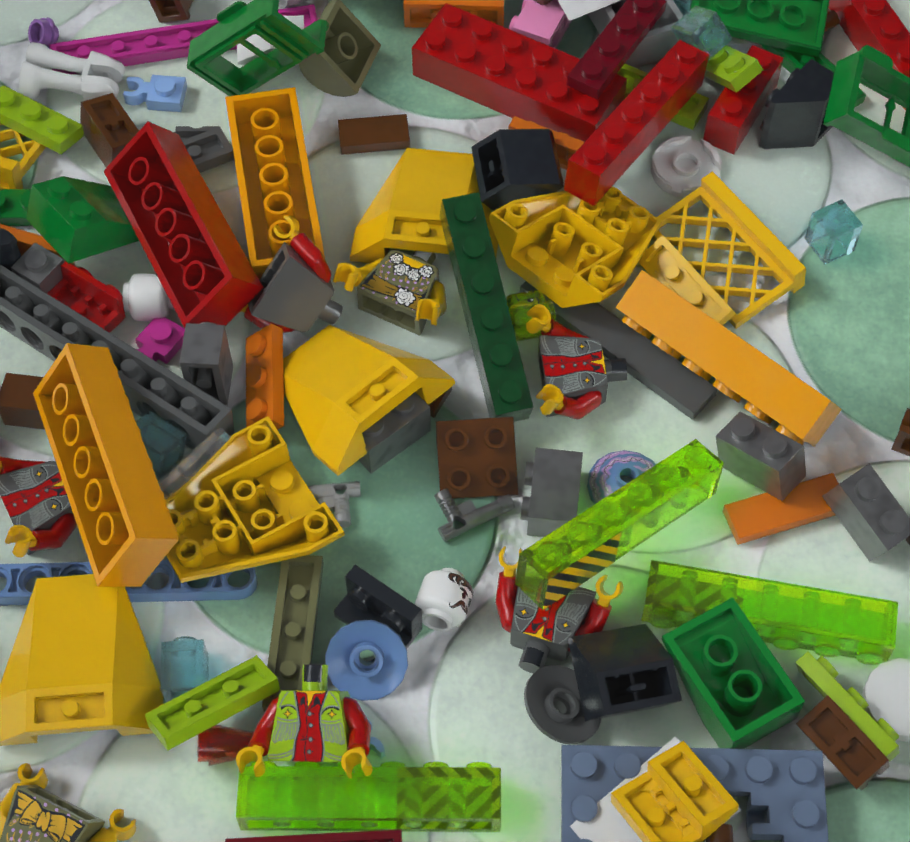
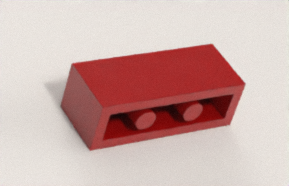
[703,45,784,155]

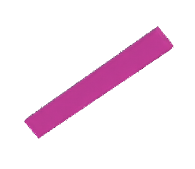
[49,4,318,75]

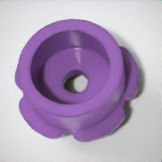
[28,17,59,49]

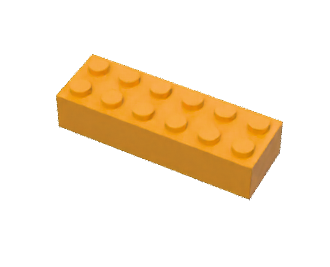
[225,87,325,279]
[615,270,842,447]
[33,343,179,587]

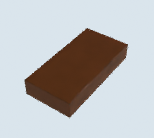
[338,114,410,155]

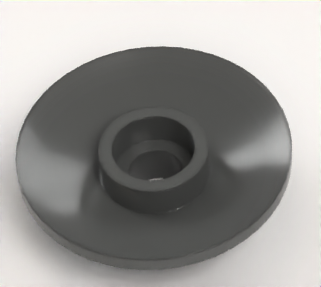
[524,665,601,744]

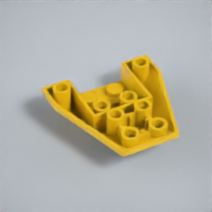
[350,148,498,263]
[489,187,662,308]
[283,325,455,476]
[165,416,345,583]
[0,574,164,746]

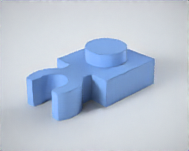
[123,75,187,112]

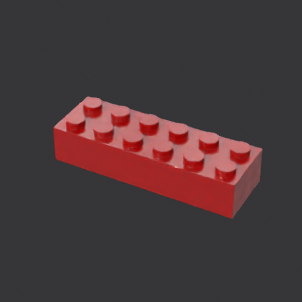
[412,3,627,142]
[104,121,263,328]

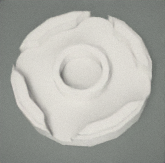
[651,135,722,198]
[862,658,910,742]

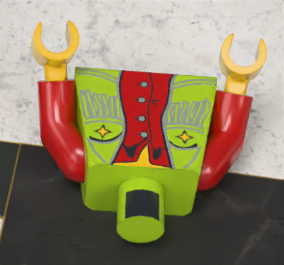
[236,665,373,779]

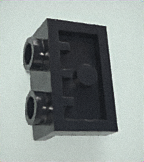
[334,565,422,649]

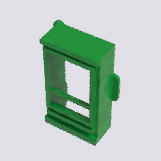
[187,0,329,96]
[823,45,910,167]

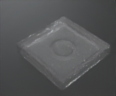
[158,427,231,500]

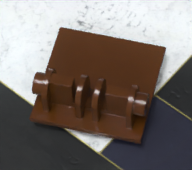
[436,417,519,499]

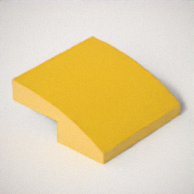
[611,741,739,842]

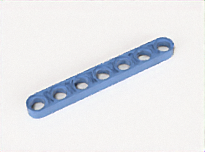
[0,560,258,606]

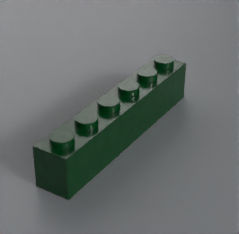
[440,192,534,422]

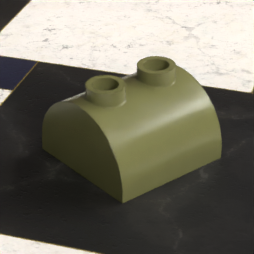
[299,0,381,97]

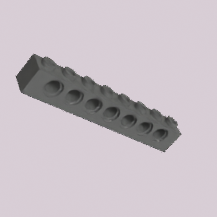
[0,265,235,459]

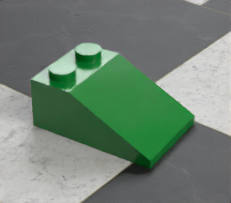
[26,176,139,264]
[661,597,805,749]

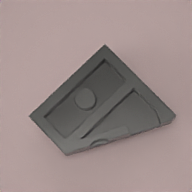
[174,126,235,173]

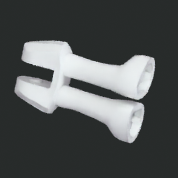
[19,42,125,101]

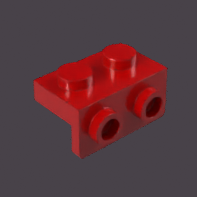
[47,261,126,333]

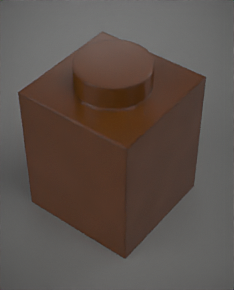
[0,373,45,430]

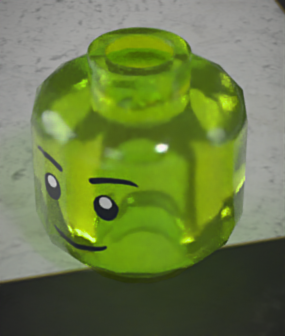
[506,290,556,341]

